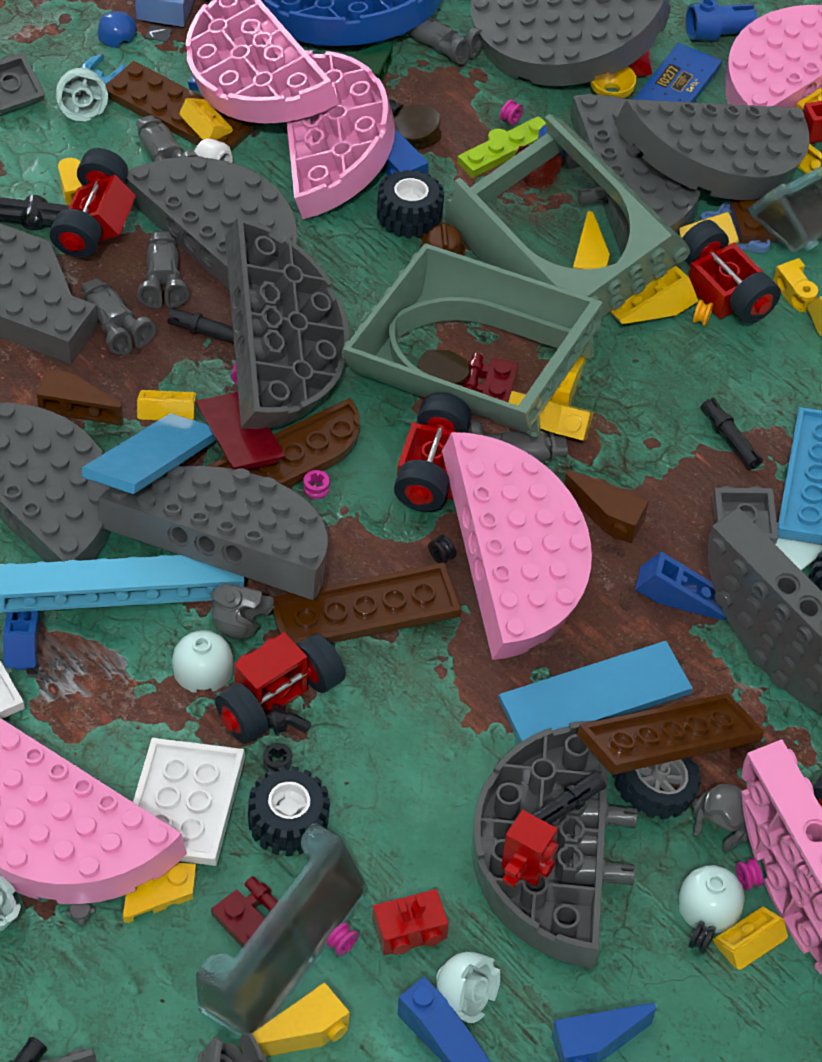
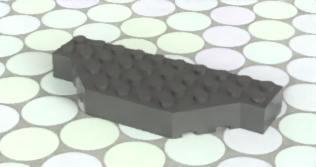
[0,223,98,364]

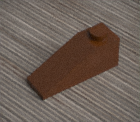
[37,369,124,426]
[564,469,649,544]

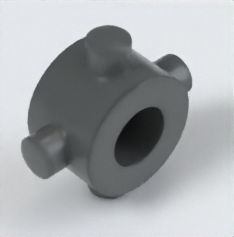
[66,903,95,926]

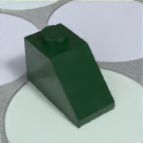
[354,41,393,83]

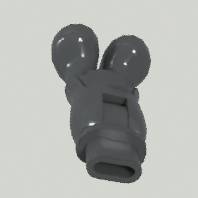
[406,18,482,65]
[136,115,199,162]
[137,231,189,309]
[81,278,156,355]
[467,420,568,462]

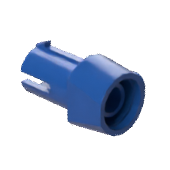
[686,0,758,42]

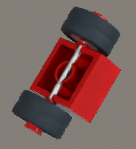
[49,148,136,258]
[682,220,781,323]
[394,393,471,511]
[215,632,346,744]

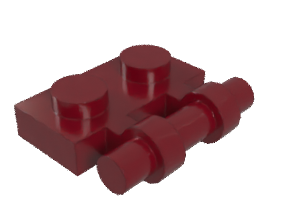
[462,353,519,402]
[211,876,297,960]

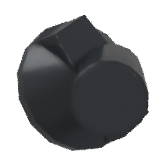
[266,703,311,735]

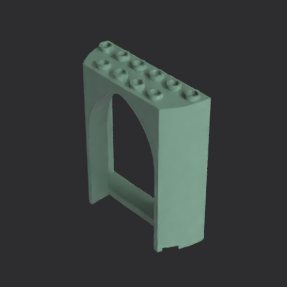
[445,114,690,320]
[342,243,603,438]

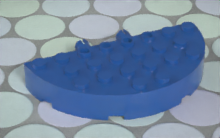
[261,0,442,47]

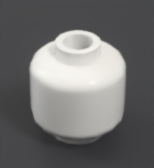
[194,138,233,163]

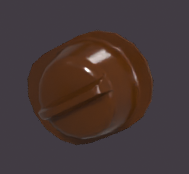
[421,222,465,256]

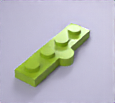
[457,116,546,178]

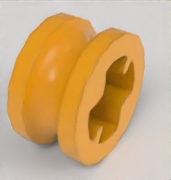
[693,300,713,327]

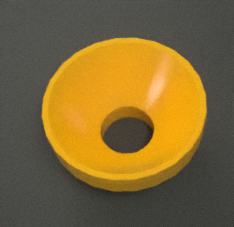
[591,66,636,98]

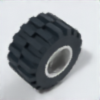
[377,170,444,238]
[248,766,330,856]

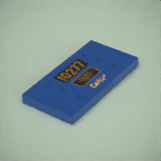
[633,43,722,103]

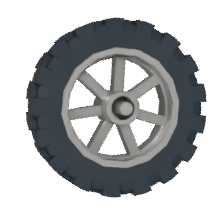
[613,757,701,820]

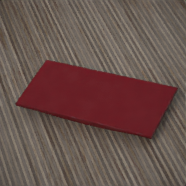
[195,392,286,470]

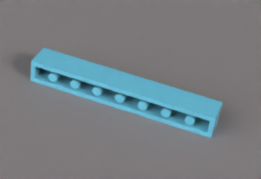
[0,555,244,613]

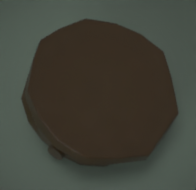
[394,105,442,148]
[417,350,470,386]

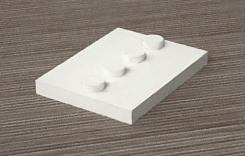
[133,738,245,866]

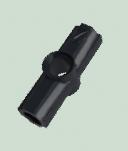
[0,195,70,231]

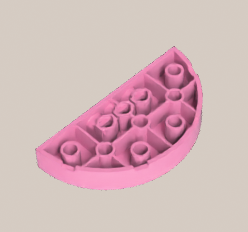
[186,0,339,124]
[724,5,822,107]
[287,50,395,219]
[442,432,592,660]
[0,718,187,904]
[741,739,822,975]

